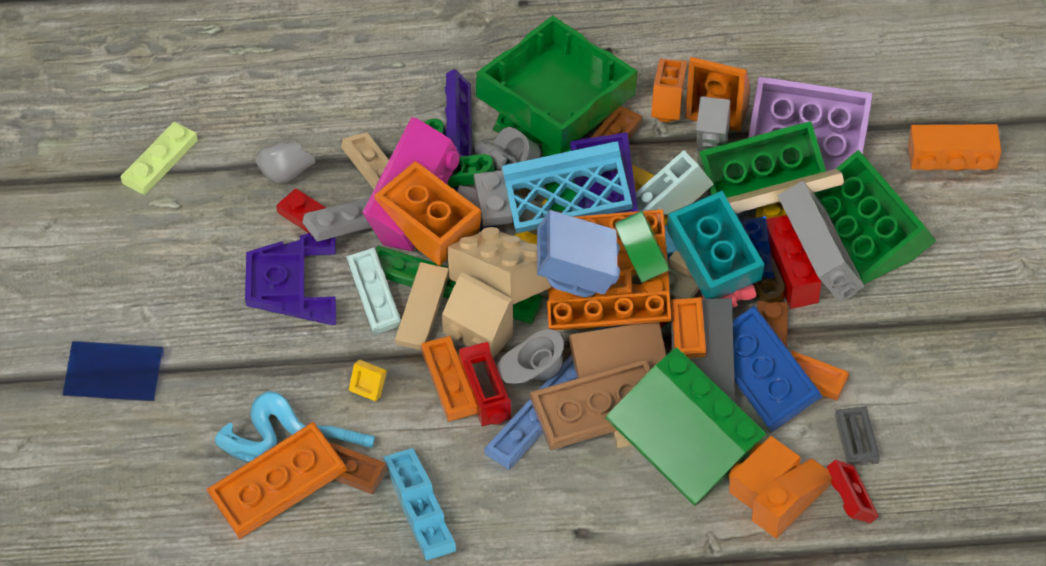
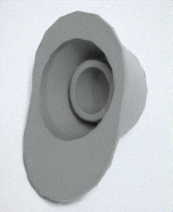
[493,127,541,171]
[497,329,564,384]

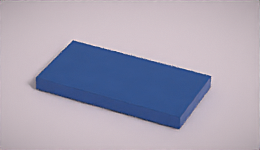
[733,306,822,433]

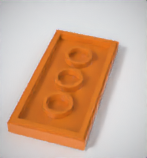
[206,421,348,540]

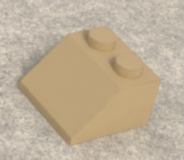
[442,272,513,359]

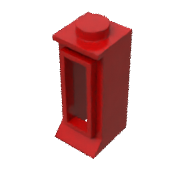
[459,342,511,427]

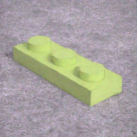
[121,122,198,195]

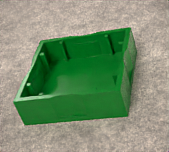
[476,15,638,154]

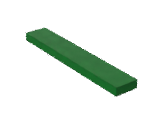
[375,245,543,324]

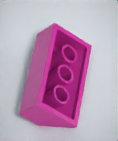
[362,117,460,252]

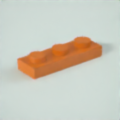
[421,336,478,422]

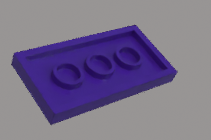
[570,132,638,213]

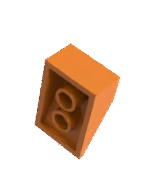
[685,57,751,132]
[374,161,481,266]

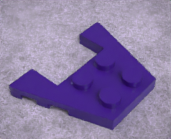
[245,233,336,325]

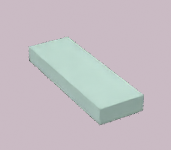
[346,247,401,335]

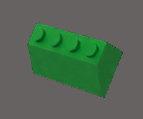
[697,121,826,198]

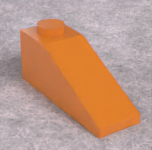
[651,58,687,122]
[751,458,832,539]

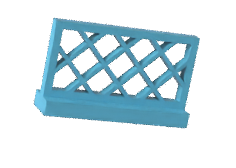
[502,141,633,234]

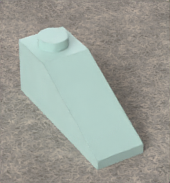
[636,150,713,215]

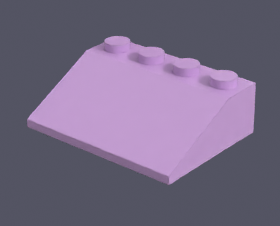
[748,77,873,171]

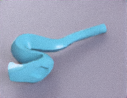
[215,391,375,463]

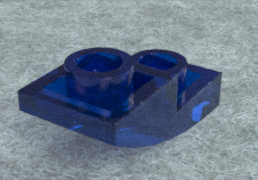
[739,216,774,279]

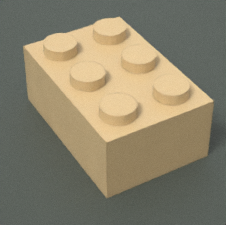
[448,227,553,304]

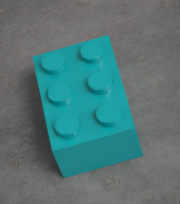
[666,191,765,299]

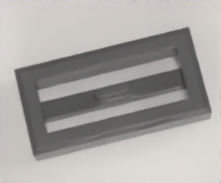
[835,406,880,466]

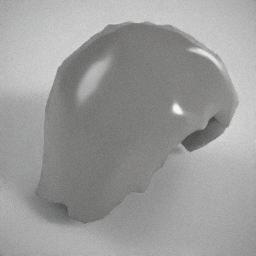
[256,143,316,184]

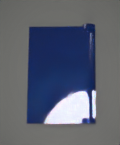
[62,341,164,401]

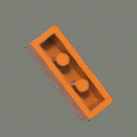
[908,124,1001,170]

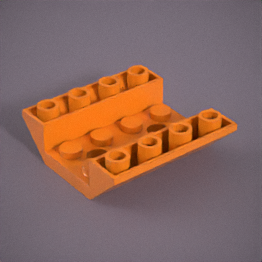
[547,209,672,331]

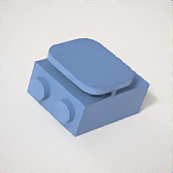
[537,210,620,298]

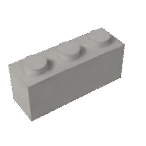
[696,96,730,151]

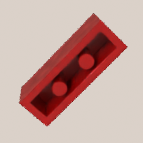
[762,215,822,309]

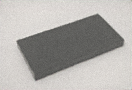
[671,298,735,403]

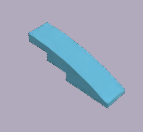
[383,448,456,561]

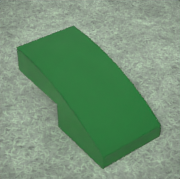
[615,211,669,282]

